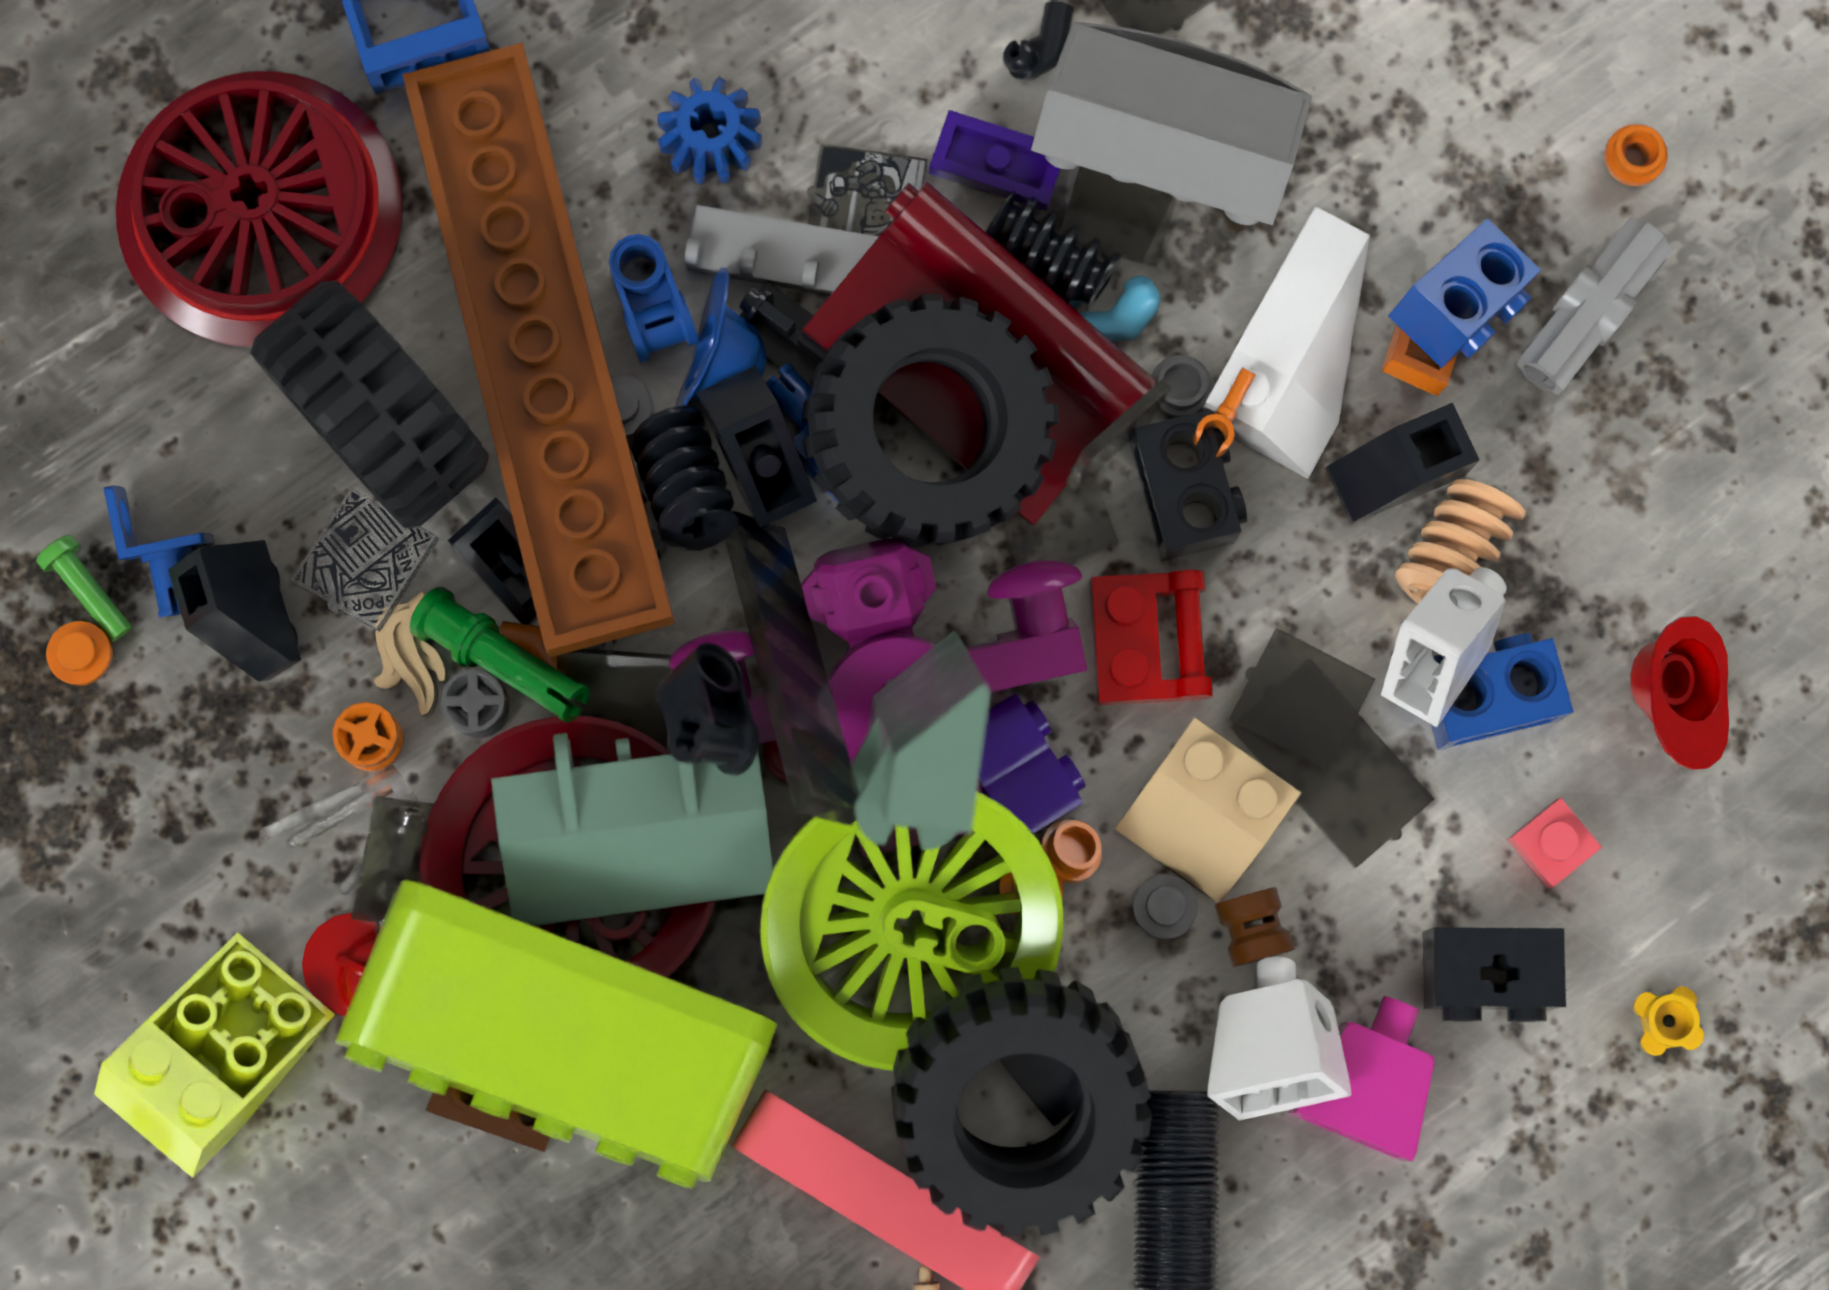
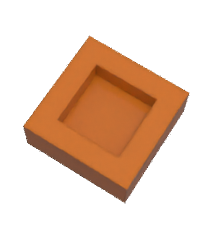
[1381,324,1457,397]

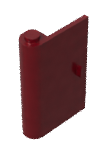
[802,181,1156,526]

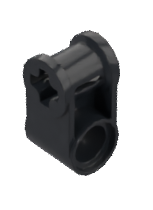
[656,642,760,776]

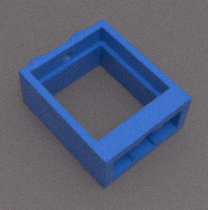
[342,0,491,95]

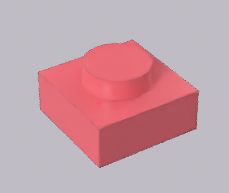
[1507,798,1602,889]

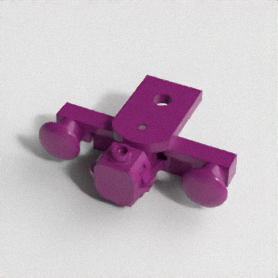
[669,538,1088,857]

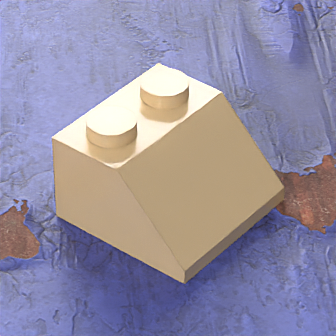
[1115,718,1301,904]

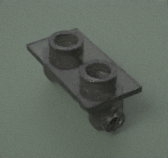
[351,796,434,934]

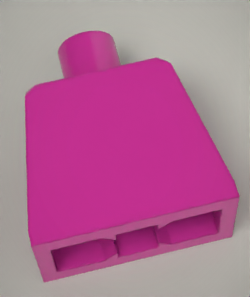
[1288,996,1434,1161]

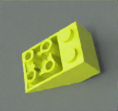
[94,932,335,1178]

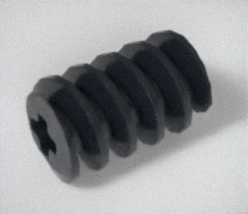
[986,191,1122,314]
[630,406,740,551]

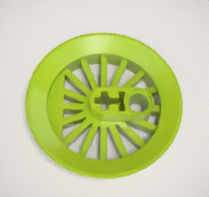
[760,791,1064,1071]

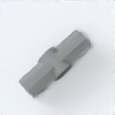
[1516,217,1673,396]

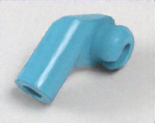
[1078,276,1161,342]

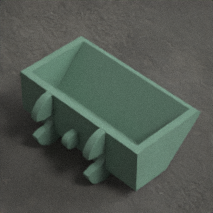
[846,630,990,850]
[491,733,773,926]

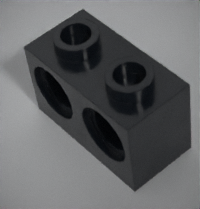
[1129,410,1247,561]

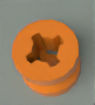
[332,702,405,772]

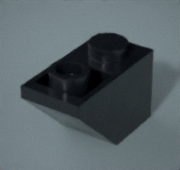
[1325,403,1480,525]
[168,540,301,682]

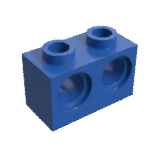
[1388,218,1541,368]
[1431,633,1574,750]

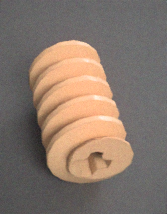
[1395,479,1526,604]

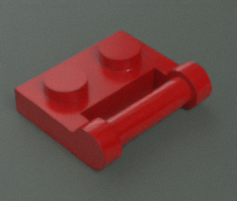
[1090,569,1213,706]

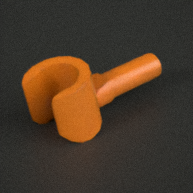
[1193,367,1256,457]

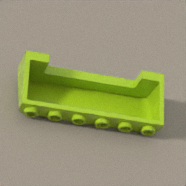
[335,880,777,1189]

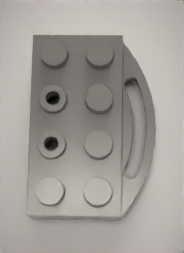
[1031,22,1312,225]

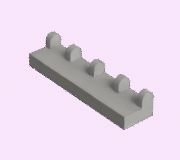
[684,205,878,295]

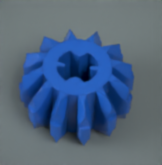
[657,76,762,185]

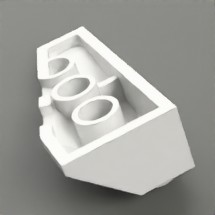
[1201,206,1370,479]

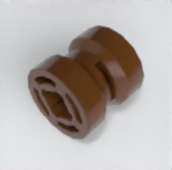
[1214,887,1295,967]

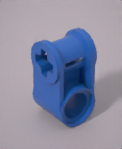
[609,234,700,364]

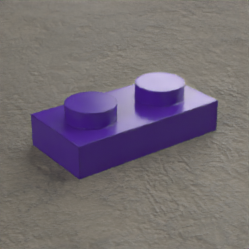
[929,110,1061,212]

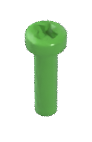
[36,535,133,642]

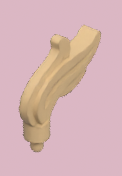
[373,591,447,717]

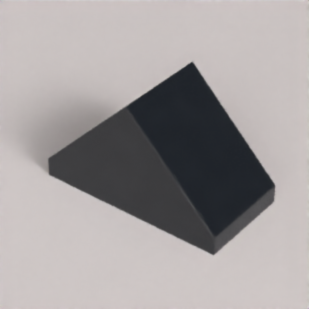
[447,497,537,624]

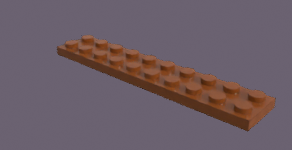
[402,42,676,658]

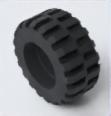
[250,280,489,529]
[802,294,1059,547]
[891,967,1151,1237]

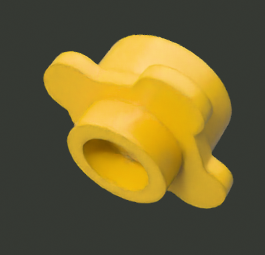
[1633,986,1704,1056]

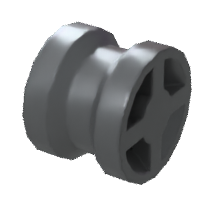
[440,669,511,739]

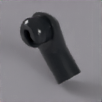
[1003,1,1074,80]

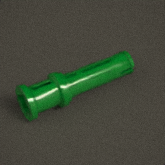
[410,587,590,723]

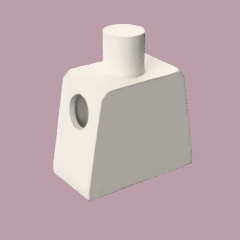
[1381,567,1507,727]
[1208,956,1351,1121]

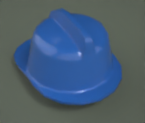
[676,267,766,407]

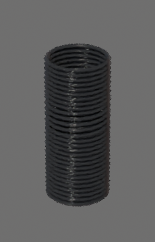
[1133,1090,1220,1290]

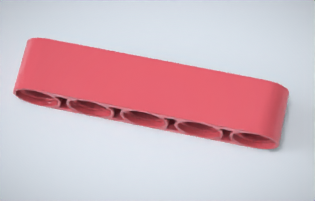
[731,1089,1040,1290]

